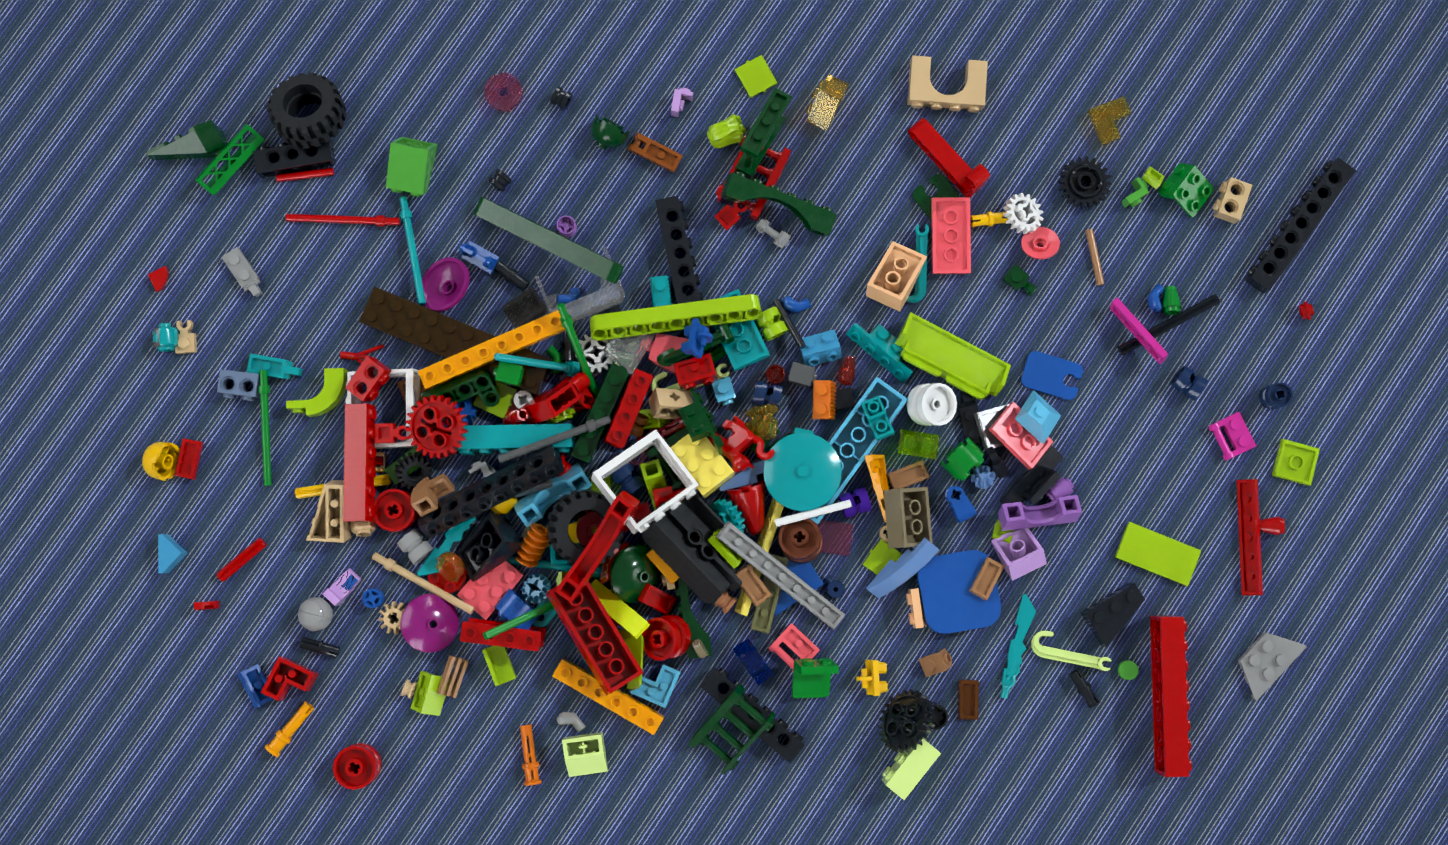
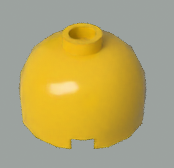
[142,442,180,481]

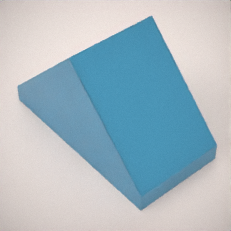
[158,534,188,573]

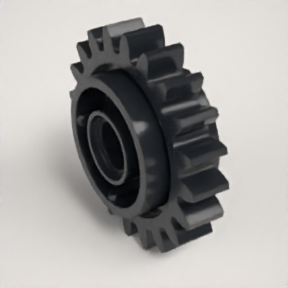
[1057,156,1112,209]

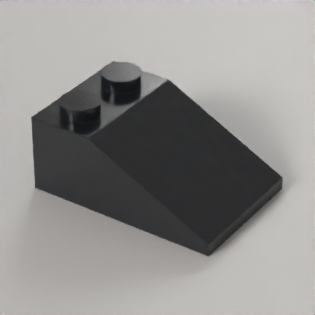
[456,513,522,582]

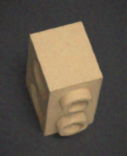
[1213,177,1252,224]

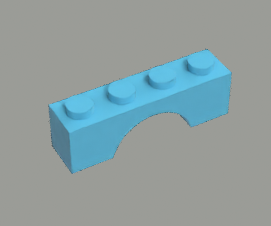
[514,463,592,527]

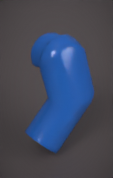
[1147,284,1165,313]

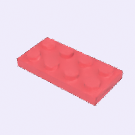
[931,197,971,274]

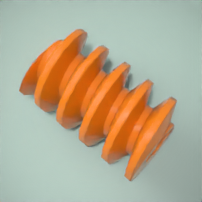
[515,523,549,568]

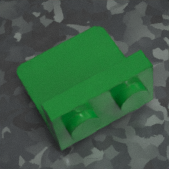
[1158,163,1214,217]
[791,658,839,698]

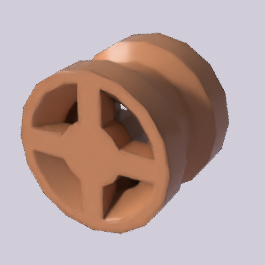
[714,590,737,614]

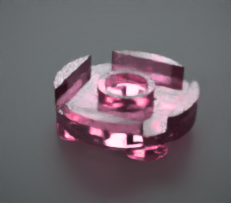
[484,73,523,112]

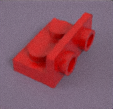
[673,353,718,391]

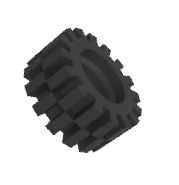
[395,452,433,489]

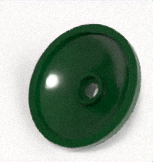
[609,545,660,603]

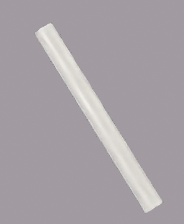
[774,500,852,527]

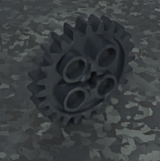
[878,689,935,753]

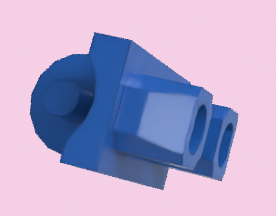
[681,318,713,359]

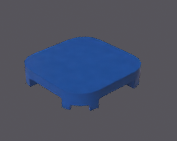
[915,550,1001,634]

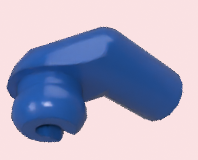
[556,288,581,304]
[782,296,811,313]

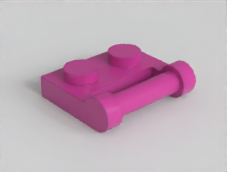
[1208,412,1256,461]

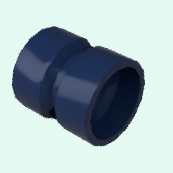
[1171,365,1208,401]
[752,380,783,410]
[1259,382,1293,409]
[610,462,646,495]

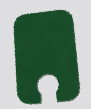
[913,174,971,222]

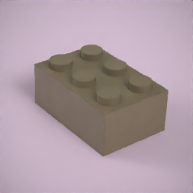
[884,487,933,548]

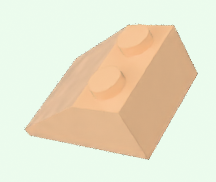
[866,241,927,312]

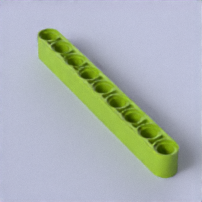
[589,294,762,341]

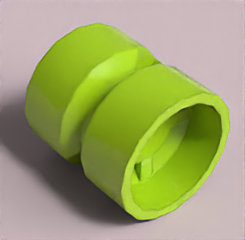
[755,306,788,342]

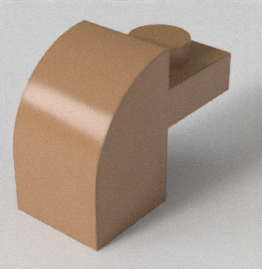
[411,473,455,517]

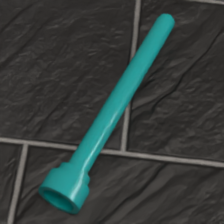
[494,353,580,377]

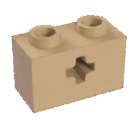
[648,388,694,420]

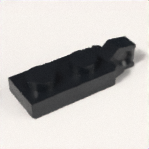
[958,392,982,444]

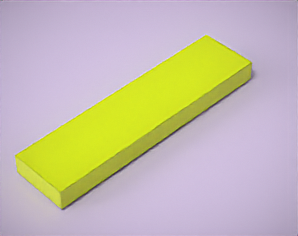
[590,579,650,639]

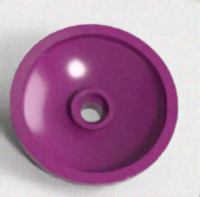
[422,257,470,312]
[400,594,459,653]

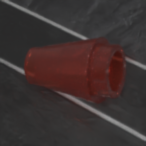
[836,356,856,385]

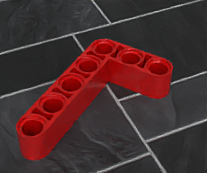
[908,118,990,198]

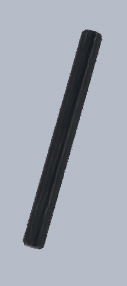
[1117,294,1220,355]

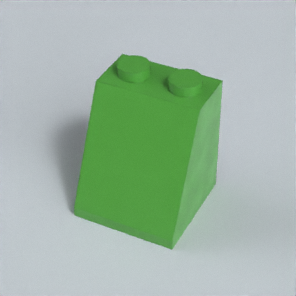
[386,137,438,197]

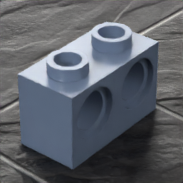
[217,369,260,401]

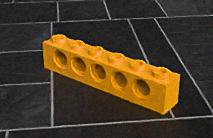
[552,658,664,735]

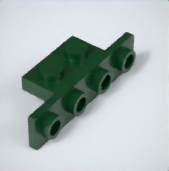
[678,387,724,455]

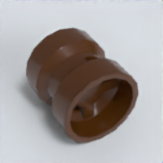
[630,412,649,437]

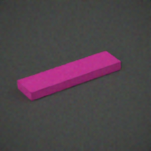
[1110,297,1168,364]

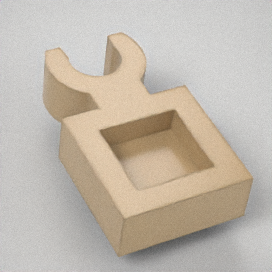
[175,320,197,354]

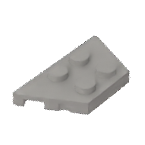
[1238,632,1307,701]

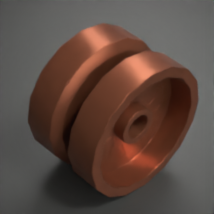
[778,518,823,564]

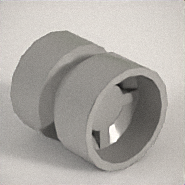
[397,528,434,565]

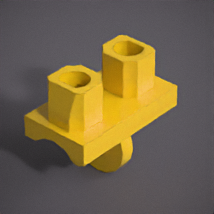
[856,659,888,696]

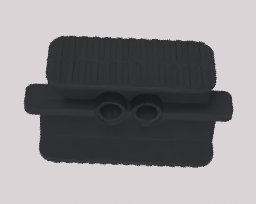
[642,494,746,604]

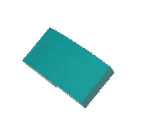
[861,396,894,441]

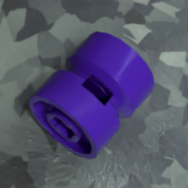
[838,487,872,518]

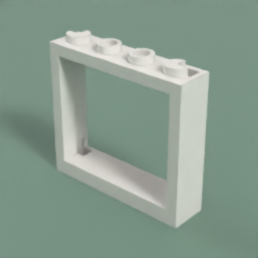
[345,368,420,449]
[591,430,699,534]

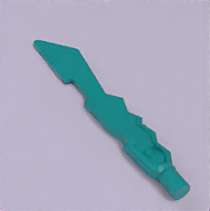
[417,516,476,576]
[1000,594,1036,699]

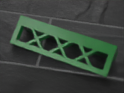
[195,123,265,196]

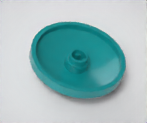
[763,433,842,511]

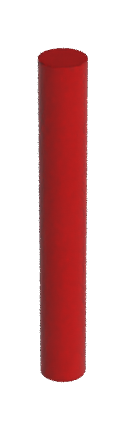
[276,168,335,182]

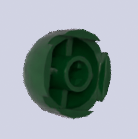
[591,115,630,150]

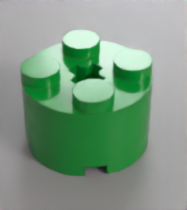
[940,437,984,481]

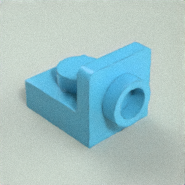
[712,376,736,406]

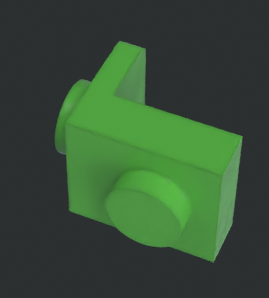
[1121,177,1149,208]

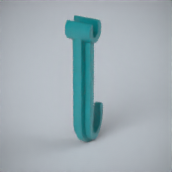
[906,224,929,303]

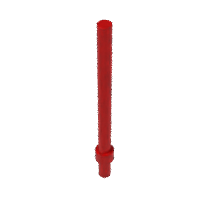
[286,214,401,227]

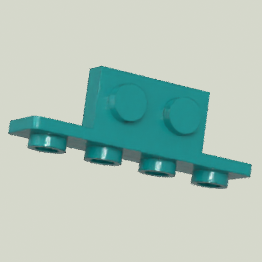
[846,323,913,383]

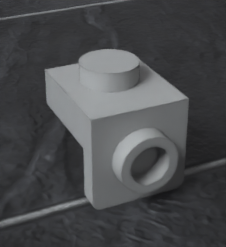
[468,460,497,477]

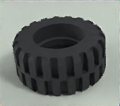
[267,73,346,148]
[546,489,625,564]

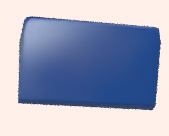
[238,664,273,709]

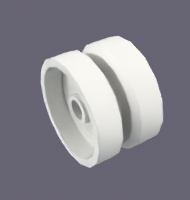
[907,383,957,426]

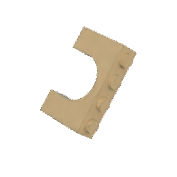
[907,55,988,113]

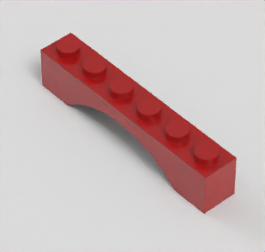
[555,491,640,603]

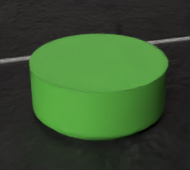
[1117,660,1138,680]

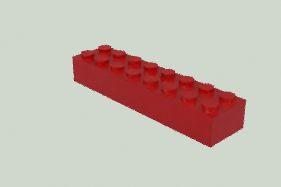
[1150,615,1192,777]

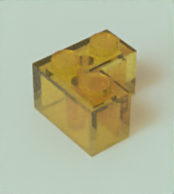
[806,75,849,131]

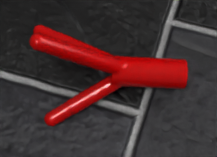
[340,344,384,370]

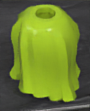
[707,114,747,148]

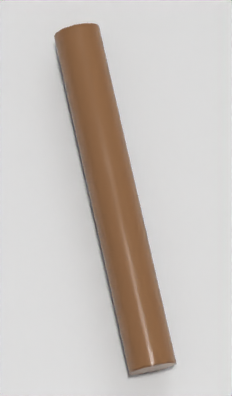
[1085,229,1104,286]

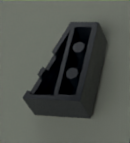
[1081,583,1145,647]

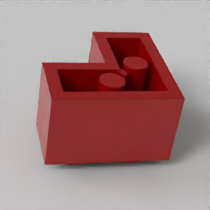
[260,657,319,701]

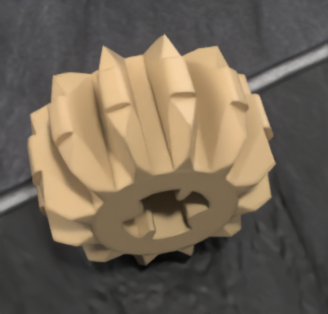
[378,601,405,635]

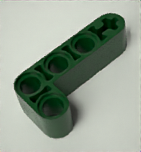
[421,367,500,415]

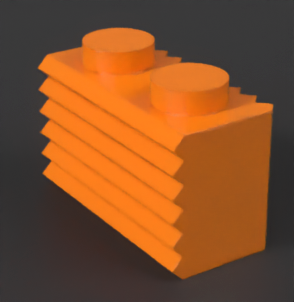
[812,380,837,420]

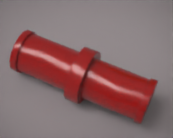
[503,408,529,425]

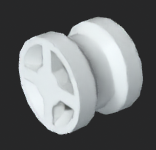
[514,391,534,409]

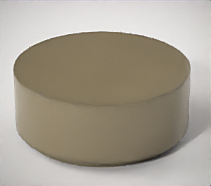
[692,638,709,659]

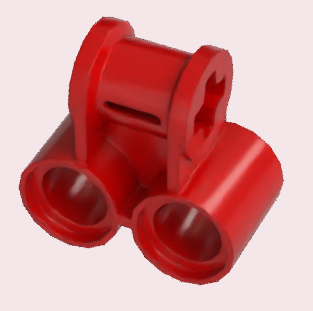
[554,372,595,413]

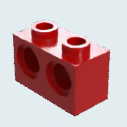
[345,356,392,402]

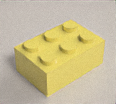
[670,434,735,499]

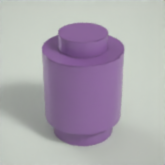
[1045,477,1074,502]

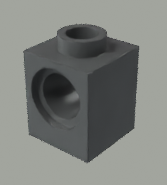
[787,362,817,388]

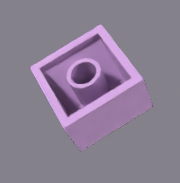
[991,528,1047,581]

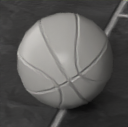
[298,597,333,631]

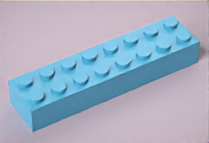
[798,377,908,525]

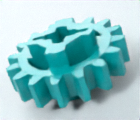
[709,499,745,533]

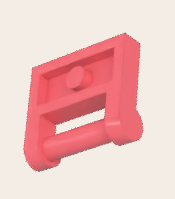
[768,623,820,672]

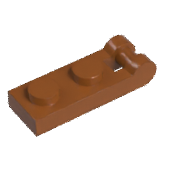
[628,132,683,173]

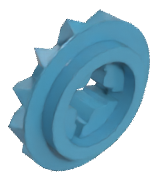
[521,573,551,604]

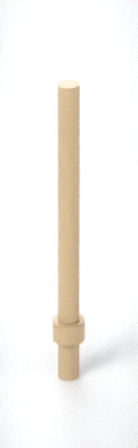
[372,552,475,614]

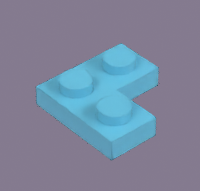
[630,664,681,708]

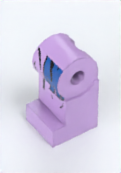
[323,568,361,606]

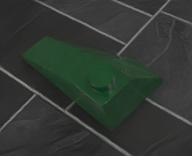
[146,120,231,160]

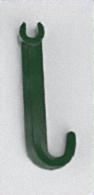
[657,324,735,367]

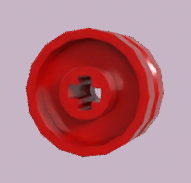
[373,489,418,532]
[642,615,691,661]
[333,743,382,790]

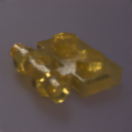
[745,404,778,440]

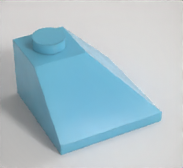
[1015,391,1061,444]

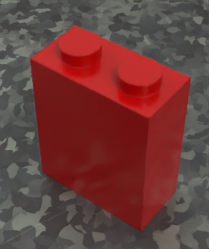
[520,382,581,424]

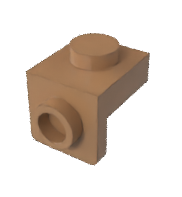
[918,648,952,677]

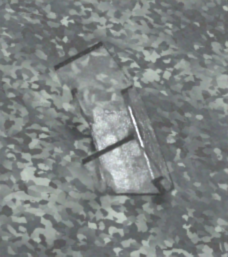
[534,247,625,323]

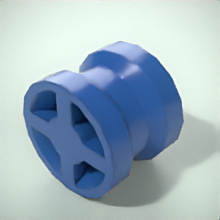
[362,588,385,608]

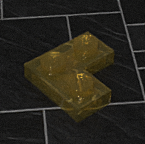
[1087,96,1131,145]

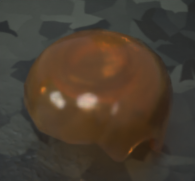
[436,551,465,582]

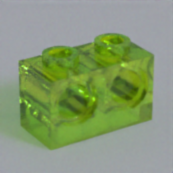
[898,429,939,459]

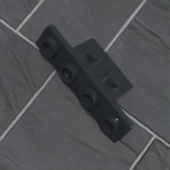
[1000,445,1063,505]

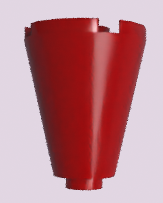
[727,480,765,535]

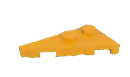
[865,454,889,522]

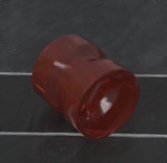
[766,364,785,385]

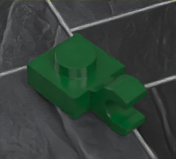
[1002,264,1037,296]

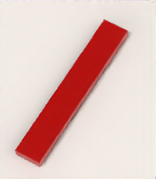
[1236,479,1263,595]

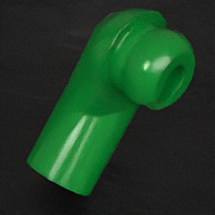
[546,346,564,375]

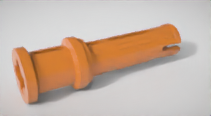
[519,724,542,786]

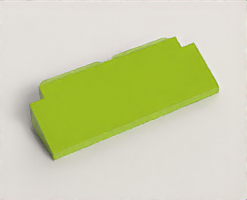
[895,312,1011,400]

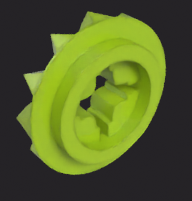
[546,408,576,424]

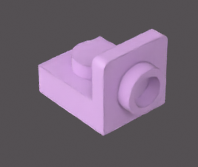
[671,88,693,117]

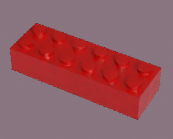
[546,581,643,696]

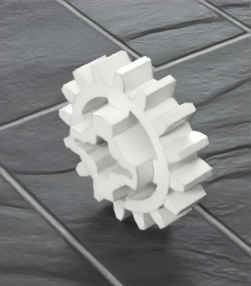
[1003,193,1044,235]
[576,334,617,373]

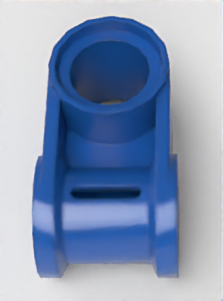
[944,486,977,523]

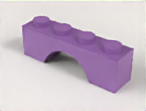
[998,495,1082,531]

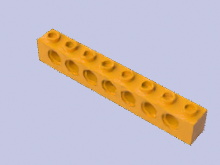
[418,310,566,389]

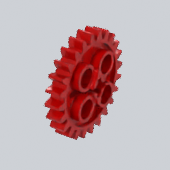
[405,395,468,459]

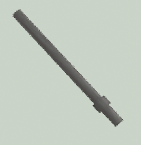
[498,416,611,463]

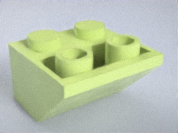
[562,732,608,777]

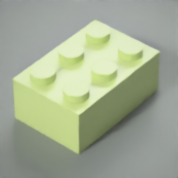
[881,739,941,800]

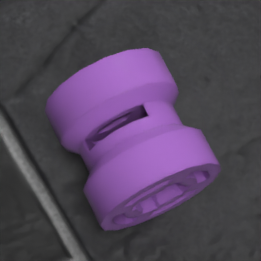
[557,216,577,238]

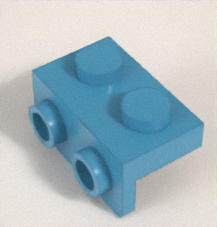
[800,330,842,367]

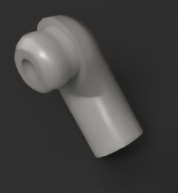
[556,712,586,732]

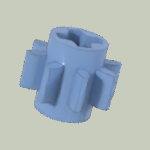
[971,465,995,489]

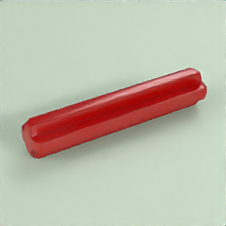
[216,538,266,581]

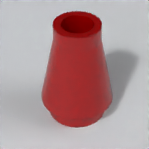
[1260,516,1285,536]

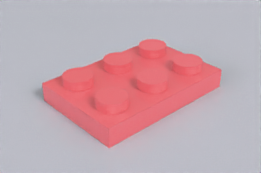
[989,402,1053,470]
[457,560,524,620]

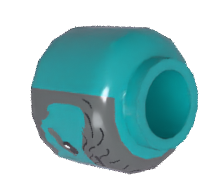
[152,323,179,352]

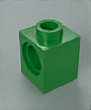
[493,361,525,387]

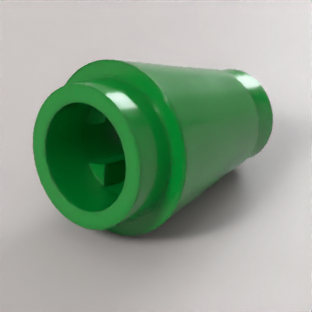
[1162,286,1182,315]

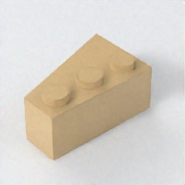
[306,480,351,543]

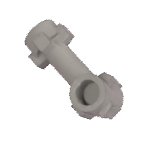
[756,219,791,249]

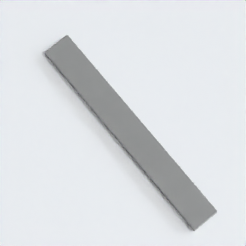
[716,521,845,630]

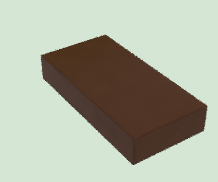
[958,679,979,720]

